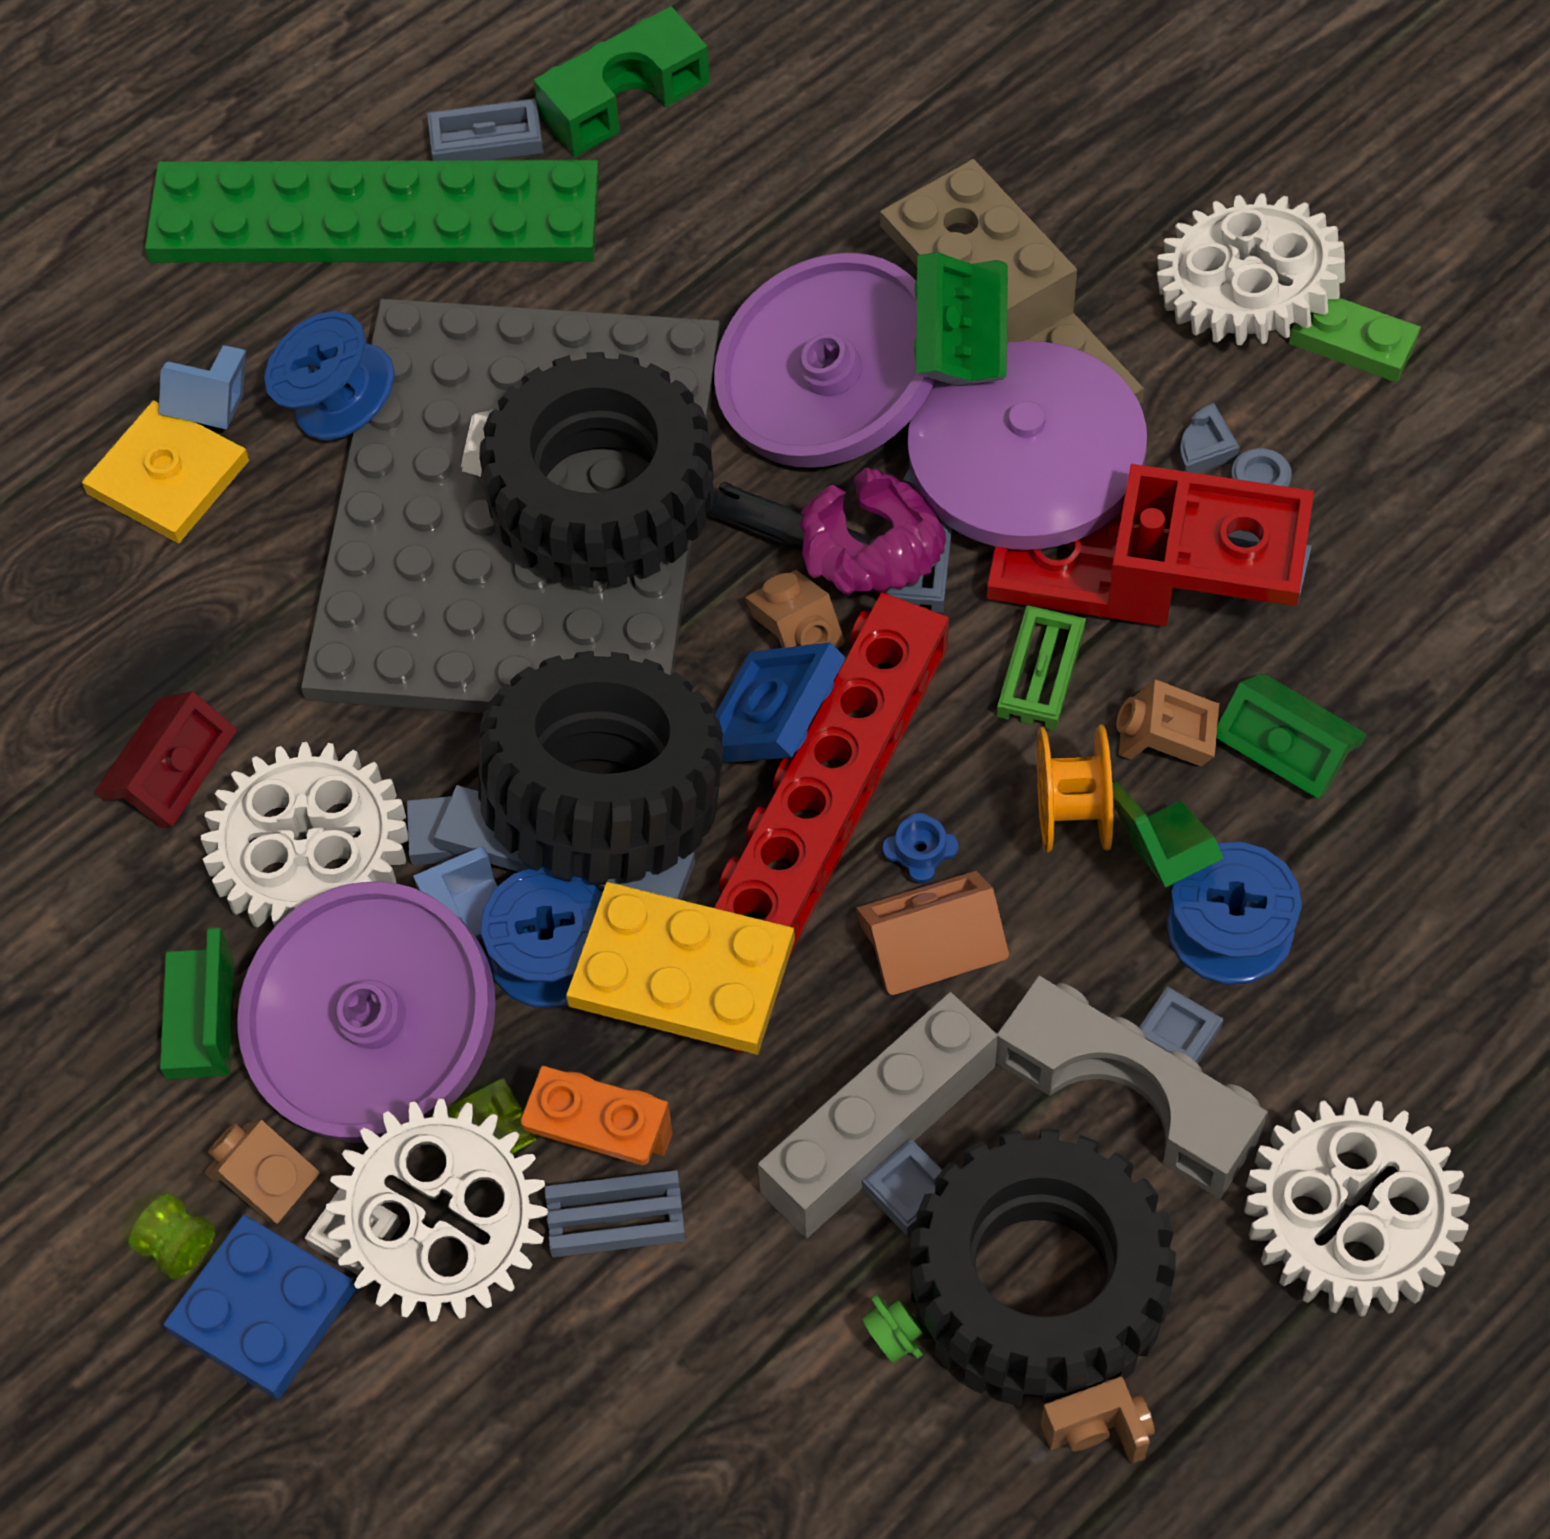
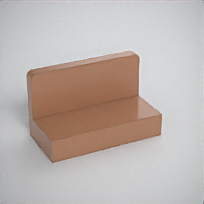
[856,871,1009,995]

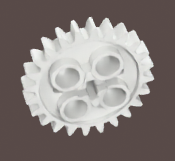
[1157,194,1345,345]
[201,742,409,927]
[1244,1098,1470,1316]
[326,1099,548,1321]

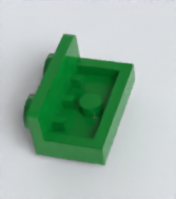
[914,252,1008,386]

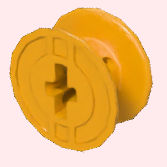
[1037,724,1113,854]

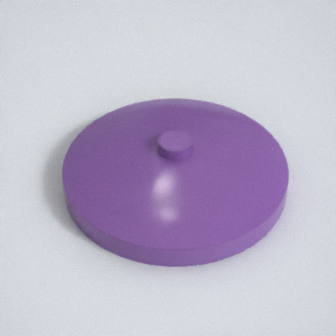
[714,253,935,468]
[908,341,1147,550]
[237,882,496,1143]

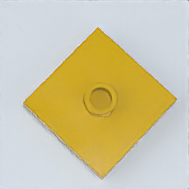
[82,400,249,544]

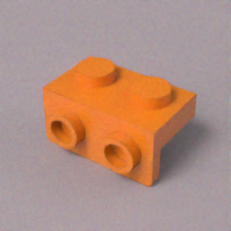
[521,1066,673,1165]

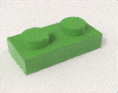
[1289,298,1421,383]

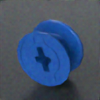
[264,311,395,441]
[1166,841,1302,985]
[481,867,602,1008]

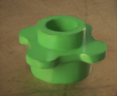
[862,1294,924,1363]

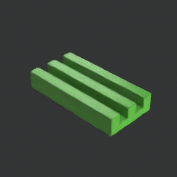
[997,605,1086,731]

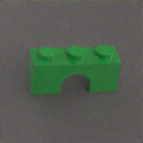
[534,6,710,157]

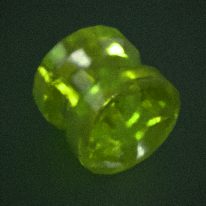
[129,1193,215,1280]

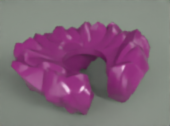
[800,468,946,596]

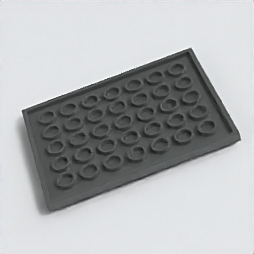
[301,299,720,714]

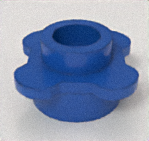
[883,813,958,883]

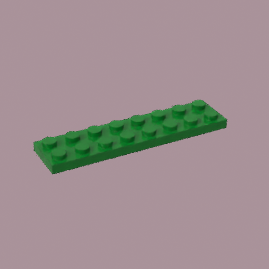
[145,160,600,263]

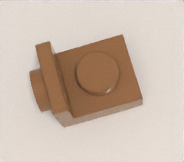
[1116,679,1219,767]
[1040,1377,1155,1464]

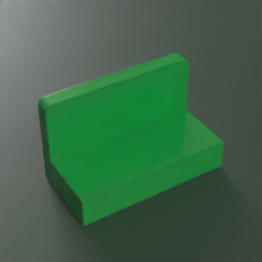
[1216,673,1367,799]
[1112,781,1224,888]
[160,927,234,1080]

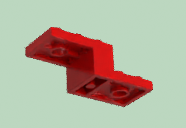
[987,464,1314,627]

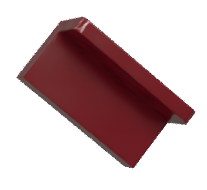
[95,691,238,828]

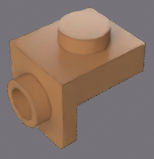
[745,570,844,648]
[204,1120,320,1224]

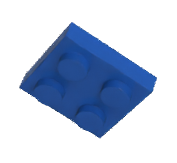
[715,642,846,763]
[163,1214,357,1401]

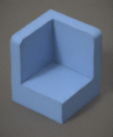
[159,345,246,429]
[413,847,498,940]

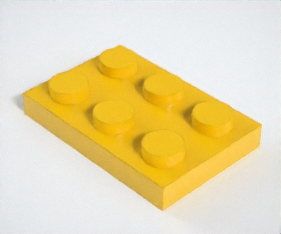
[566,882,795,1055]

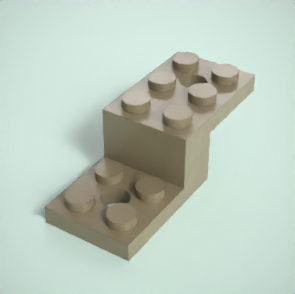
[880,159,1144,404]

